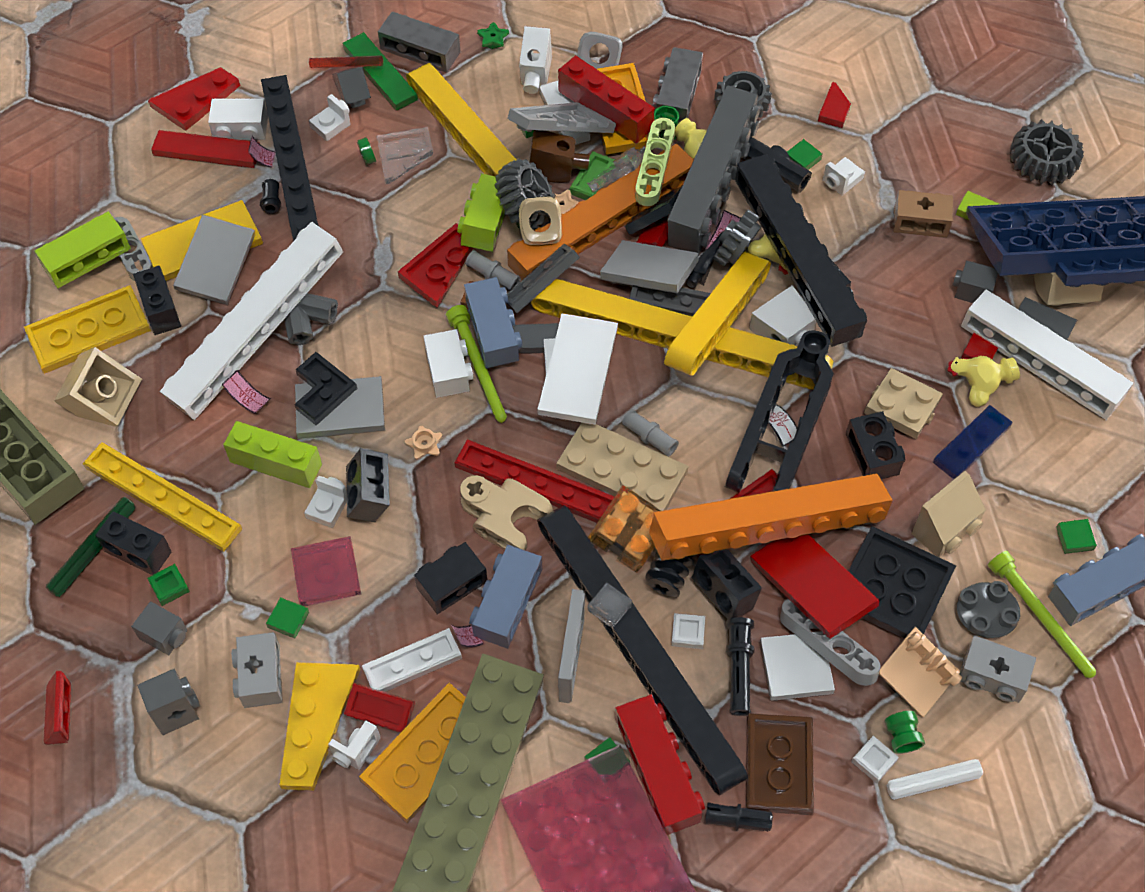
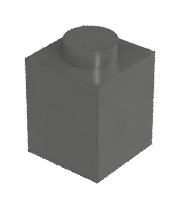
[952,260,998,303]
[131,601,188,656]

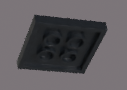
[848,526,957,639]

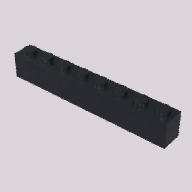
[261,75,319,242]
[735,154,867,347]

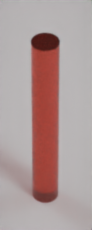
[309,56,383,68]

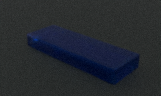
[933,405,1013,479]

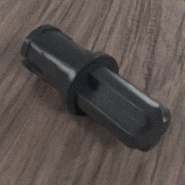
[705,802,773,832]

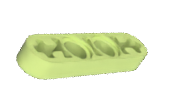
[635,118,675,206]

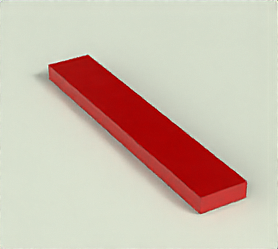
[454,439,618,525]

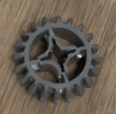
[1010,119,1084,186]
[494,159,556,230]

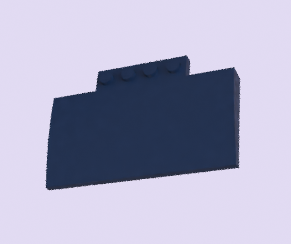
[966,196,1145,287]

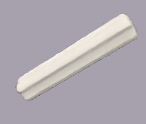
[887,759,983,800]

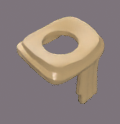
[519,197,562,245]

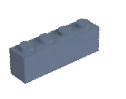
[1048,534,1145,626]

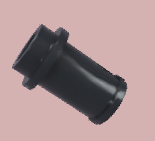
[260,179,281,214]

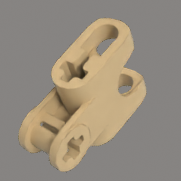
[460,475,553,550]

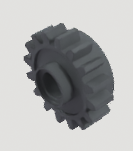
[714,71,772,118]
[713,209,762,267]

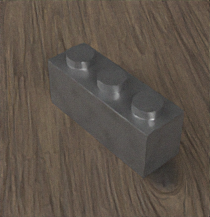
[378,11,461,73]
[652,47,703,124]

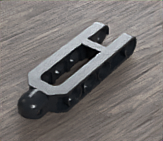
[725,330,834,492]

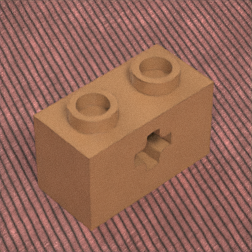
[893,190,953,238]

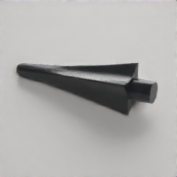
[686,231,723,288]

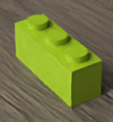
[457,173,505,252]
[34,211,131,289]
[223,421,322,488]

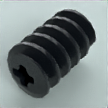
[645,551,697,598]

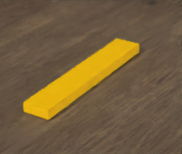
[82,442,242,552]

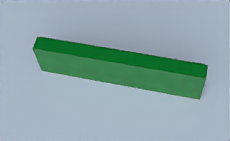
[342,32,418,111]

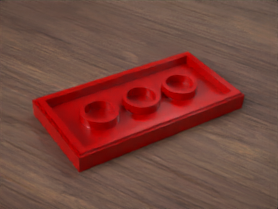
[750,534,879,639]

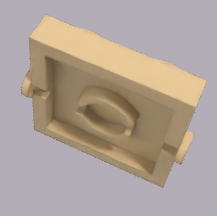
[864,368,943,439]

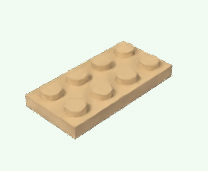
[556,423,689,512]

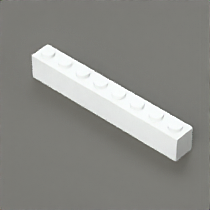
[160,222,343,420]

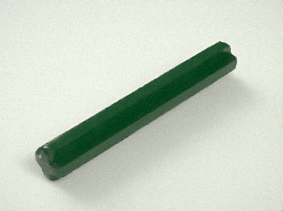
[46,497,135,597]

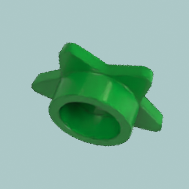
[477,22,509,49]

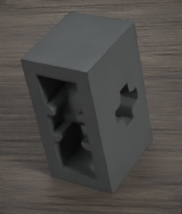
[137,668,200,735]

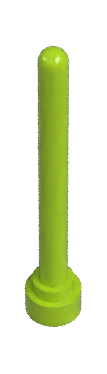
[446,305,507,423]
[988,550,1096,678]

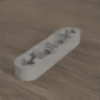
[780,599,881,686]

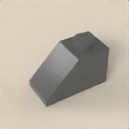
[332,67,371,108]

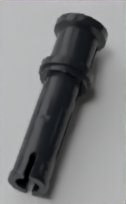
[726,617,755,716]

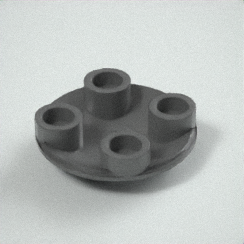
[957,581,1020,638]

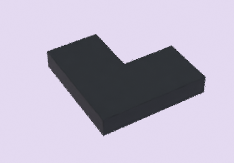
[624,185,683,234]
[295,352,358,426]

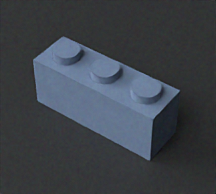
[464,277,523,368]
[469,545,542,649]

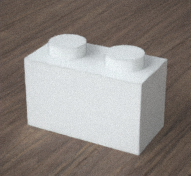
[208,99,268,140]
[423,329,473,398]

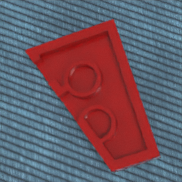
[148,67,240,131]
[398,223,473,308]

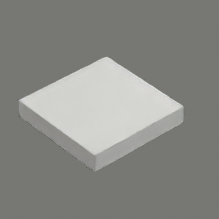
[760,631,835,701]

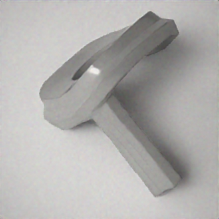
[577,32,622,69]

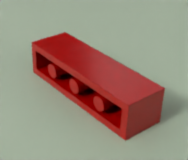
[558,55,655,144]
[615,694,705,836]

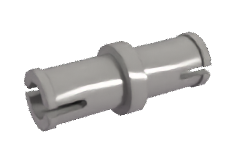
[465,250,521,291]
[622,409,679,457]

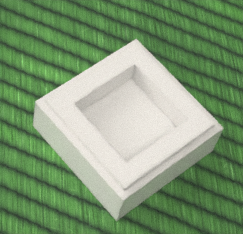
[672,613,705,649]
[851,736,899,783]

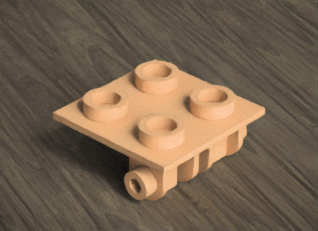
[879,627,962,717]

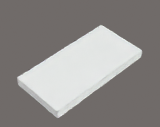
[538,313,618,425]

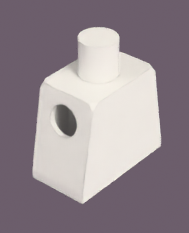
[519,26,552,94]
[749,286,816,346]

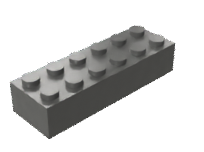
[668,85,760,256]

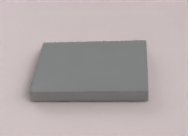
[173,214,255,305]
[600,240,699,293]
[295,376,385,439]
[558,589,585,703]

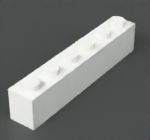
[961,289,1133,421]

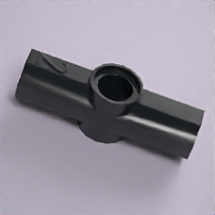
[742,136,812,192]

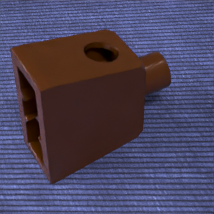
[529,130,590,183]

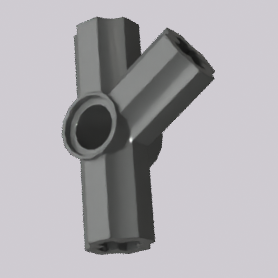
[285,293,338,345]

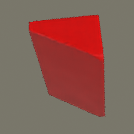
[44,671,71,745]

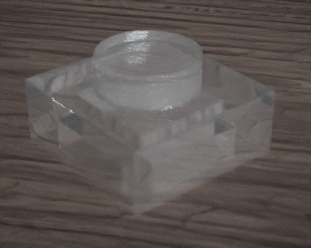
[588,583,632,628]

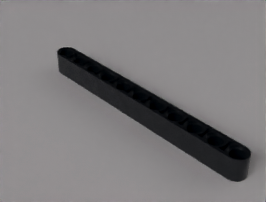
[537,505,748,796]

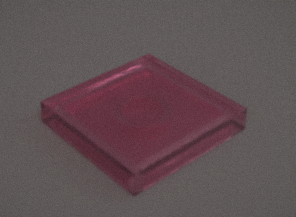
[291,536,362,606]

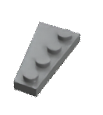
[507,102,616,133]

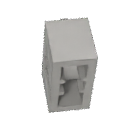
[231,632,283,708]
[959,635,1036,703]

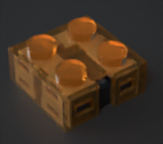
[588,485,661,573]

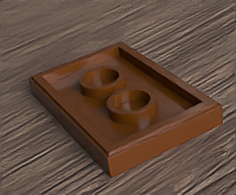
[746,713,814,815]

